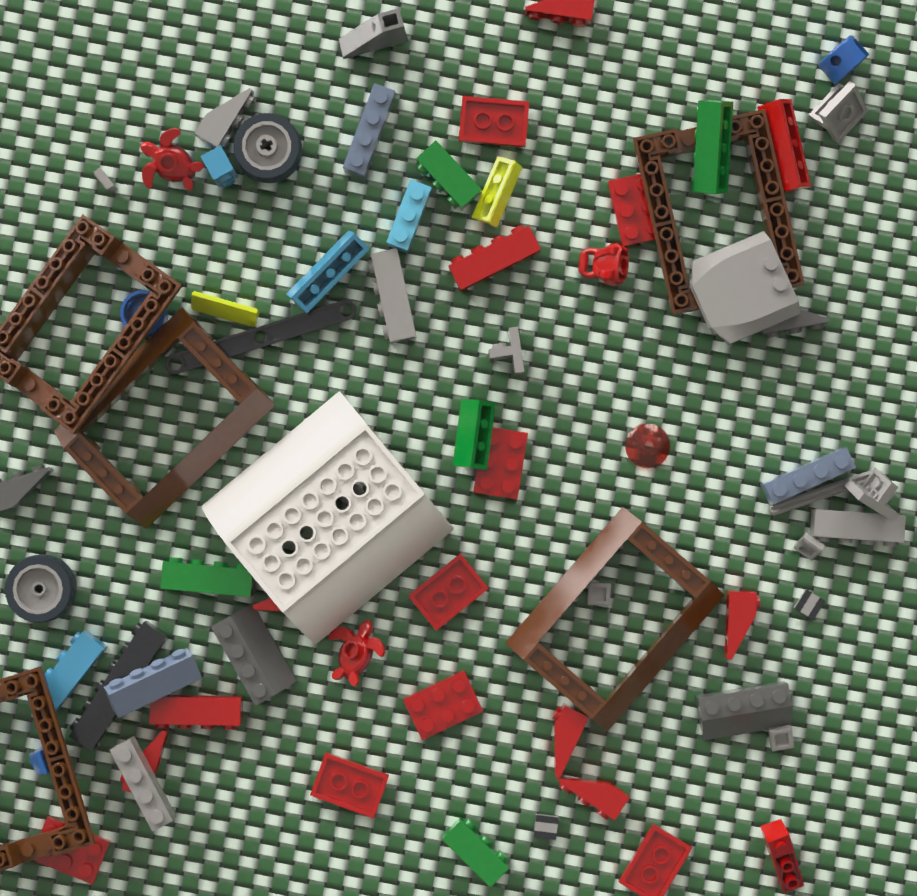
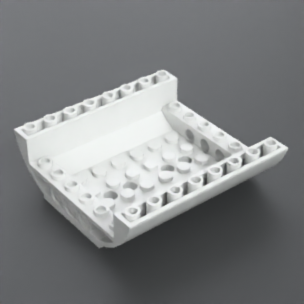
[201,391,454,644]

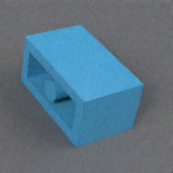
[201,145,238,188]

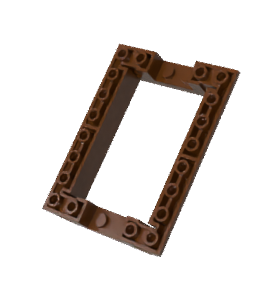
[633,109,805,314]
[0,214,183,435]
[54,307,276,529]
[505,507,725,732]
[0,666,96,871]

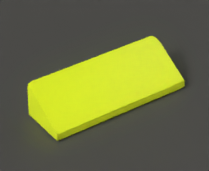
[472,156,522,228]
[191,291,260,327]

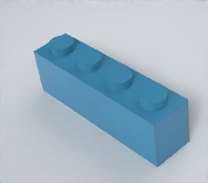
[286,230,370,313]
[26,630,108,713]

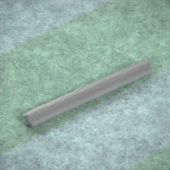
[769,470,872,515]

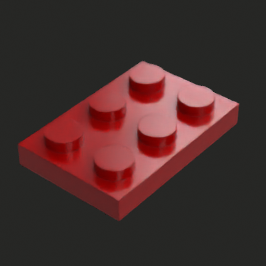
[459,96,529,148]
[607,174,655,247]
[473,427,528,499]
[408,553,489,631]
[403,670,483,740]
[310,752,389,819]
[33,816,111,885]
[618,823,692,896]

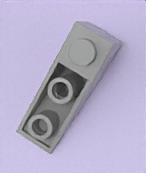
[194,88,255,148]

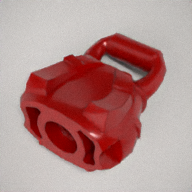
[578,243,629,286]

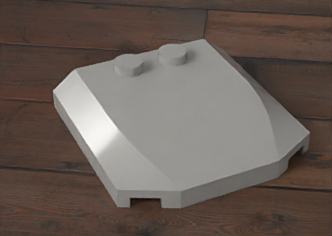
[690,231,801,345]

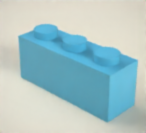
[386,179,432,254]

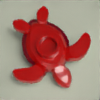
[140,128,205,190]
[328,620,386,687]

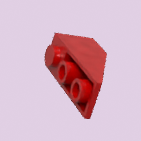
[524,0,595,27]
[557,776,630,820]
[760,819,804,893]

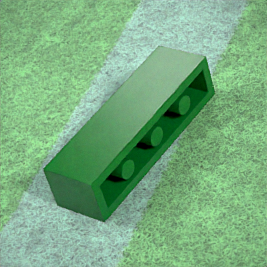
[692,100,734,194]
[160,557,254,597]

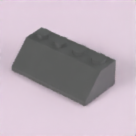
[211,603,297,706]
[695,681,792,741]

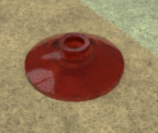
[625,423,670,468]

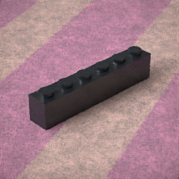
[69,621,169,751]

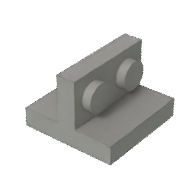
[809,81,868,143]
[488,326,524,376]
[843,467,899,521]

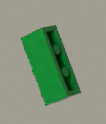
[416,140,482,211]
[452,399,496,470]
[442,817,509,887]

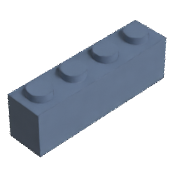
[343,83,396,179]
[760,447,856,505]
[104,648,202,718]

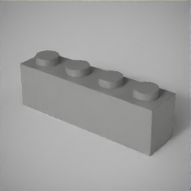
[368,248,417,343]
[810,509,906,547]
[110,736,177,832]

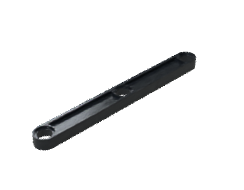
[165,300,357,374]

